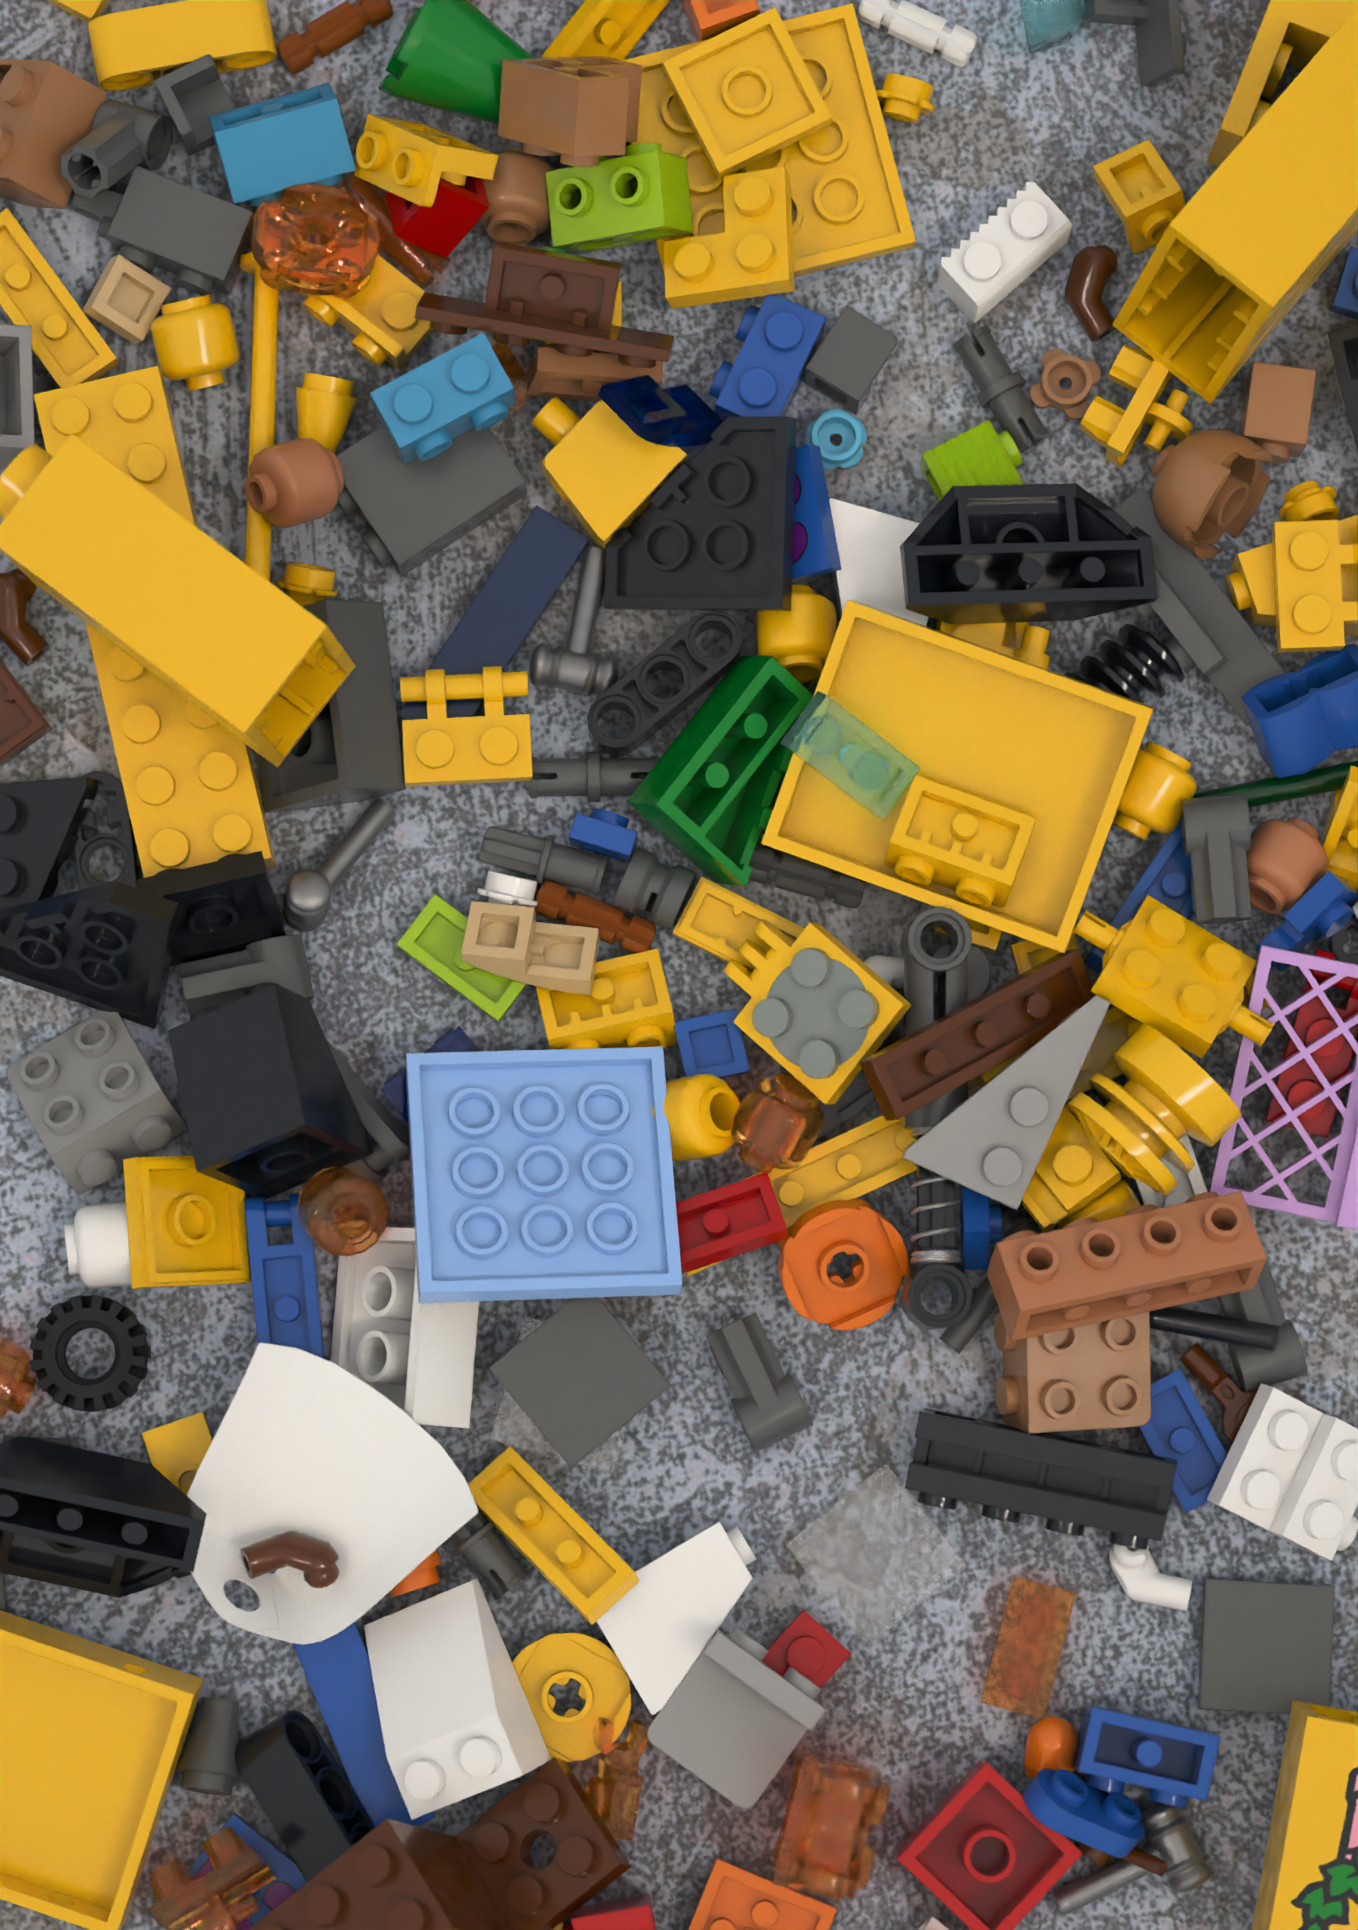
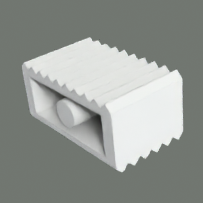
[937,182,1073,323]

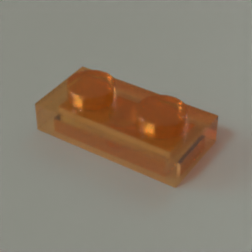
[979,1576,1076,1719]

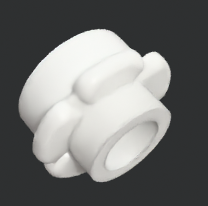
[477,871,538,907]

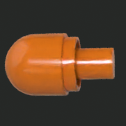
[1023,1716,1079,1779]

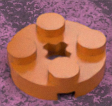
[777,1199,909,1331]

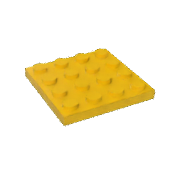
[622,3,916,280]

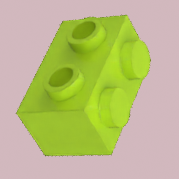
[545,143,694,254]

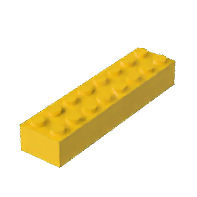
[33,366,277,878]

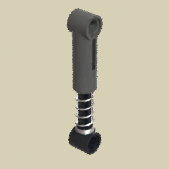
[900,907,973,1330]

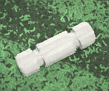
[857,0,977,67]

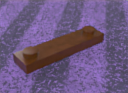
[860,949,1097,1121]

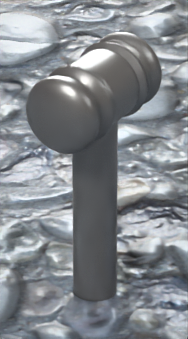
[530,546,618,697]
[282,798,395,932]
[1053,1803,1212,1915]

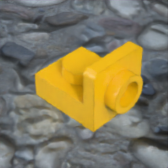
[1093,139,1185,254]

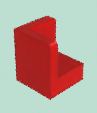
[385,176,489,258]

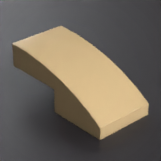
[461,901,600,995]

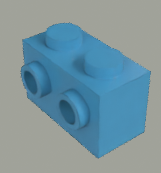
[208,83,356,206]
[370,332,516,464]

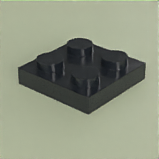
[135,851,286,967]

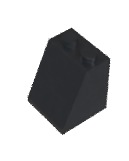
[168,983,373,1199]

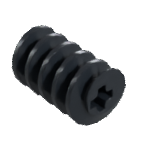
[1064,624,1185,704]

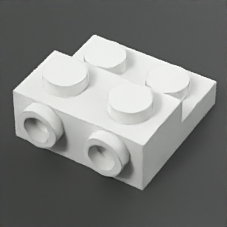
[1207,1383,1358,1561]

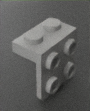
[6,1010,188,1196]
[647,1628,826,1809]

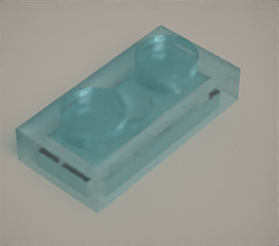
[780,691,920,820]

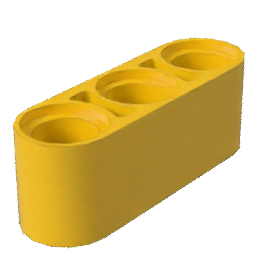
[87,0,277,91]

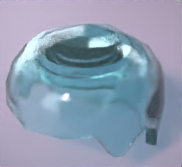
[1020,0,1086,54]

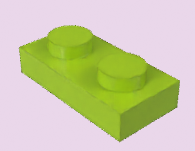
[396,894,529,1023]

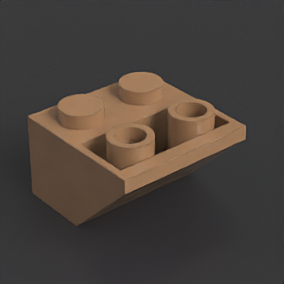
[0,59,107,209]

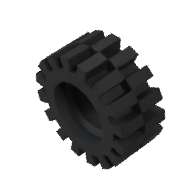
[30,1295,151,1412]

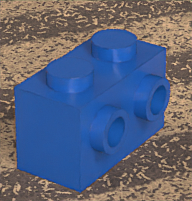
[708,294,826,424]
[1074,1704,1221,1808]

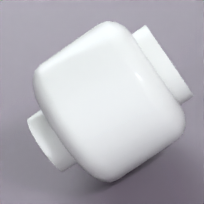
[64,1201,131,1289]

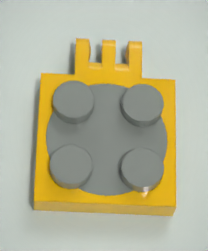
[723,919,912,1105]

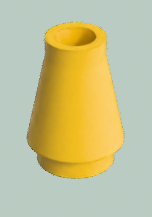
[295,373,358,455]

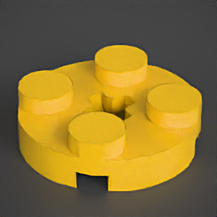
[512,1632,631,1762]

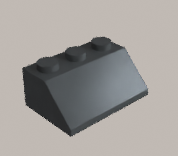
[258,599,406,813]

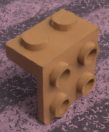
[994,1312,1151,1433]

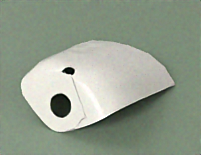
[187,1342,478,1645]

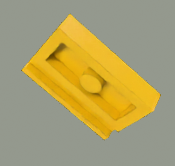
[1021,1105,1121,1233]

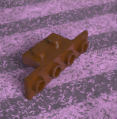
[415,241,674,368]

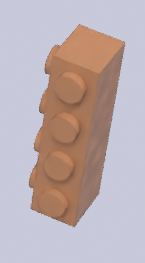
[986,1191,1267,1341]

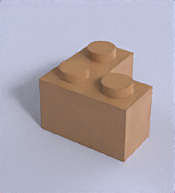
[498,56,642,167]

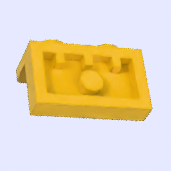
[354,114,499,207]
[298,231,433,371]
[884,775,1037,908]
[536,948,678,1050]

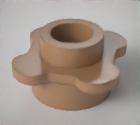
[1030,349,1101,420]

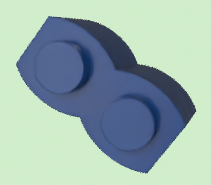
[1241,644,1358,778]

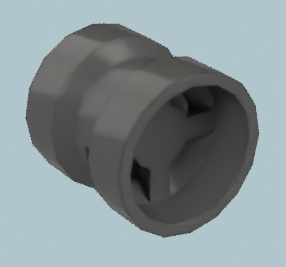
[613,847,697,930]

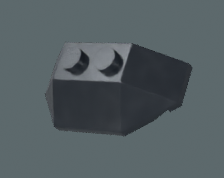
[900,483,1158,624]
[0,1436,207,1598]

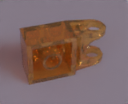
[770,1746,890,1903]

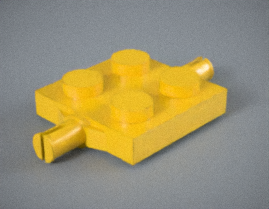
[1072,895,1275,1059]

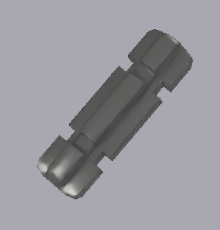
[748,845,866,909]

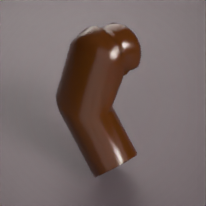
[1064,245,1118,342]
[0,568,50,666]
[240,1531,339,1588]

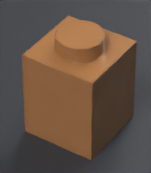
[1239,362,1317,464]

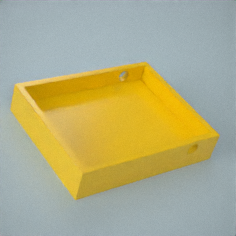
[761,600,1154,953]
[0,1610,204,1930]

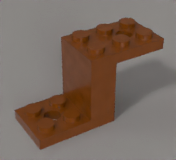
[249,1758,632,1930]

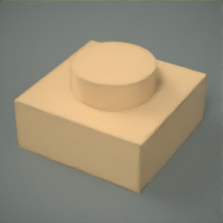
[82,254,171,345]

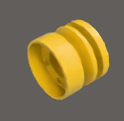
[1066,1023,1242,1197]

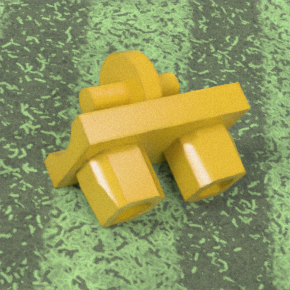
[1080,344,1193,468]

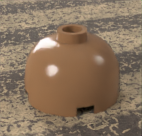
[1152,429,1273,560]

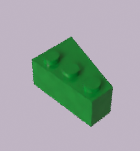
[627,656,814,887]

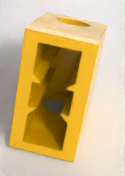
[531,396,687,549]

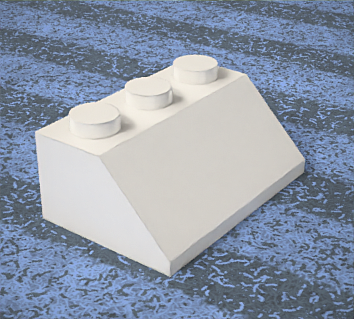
[330,1226,479,1428]

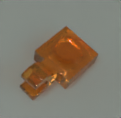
[585,1717,648,1841]

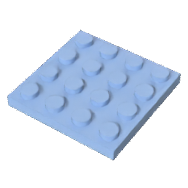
[405,1047,683,1303]

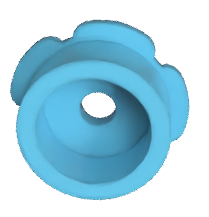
[805,409,867,470]

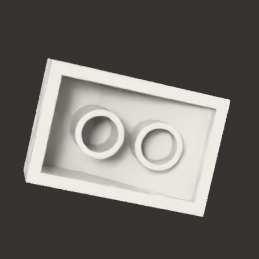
[364,1578,552,1820]

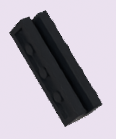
[905,1408,1178,1549]

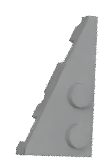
[900,996,1111,1210]

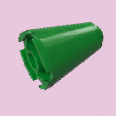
[378,0,534,125]

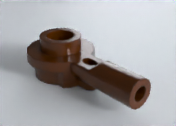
[1179,1342,1258,1444]

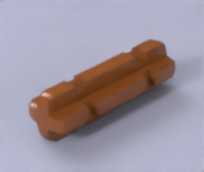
[276,0,393,74]
[535,881,656,953]

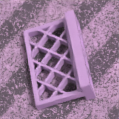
[1208,944,1358,1230]

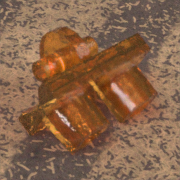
[149,1827,277,1930]

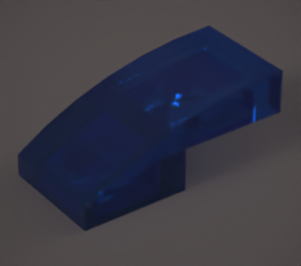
[598,375,723,447]

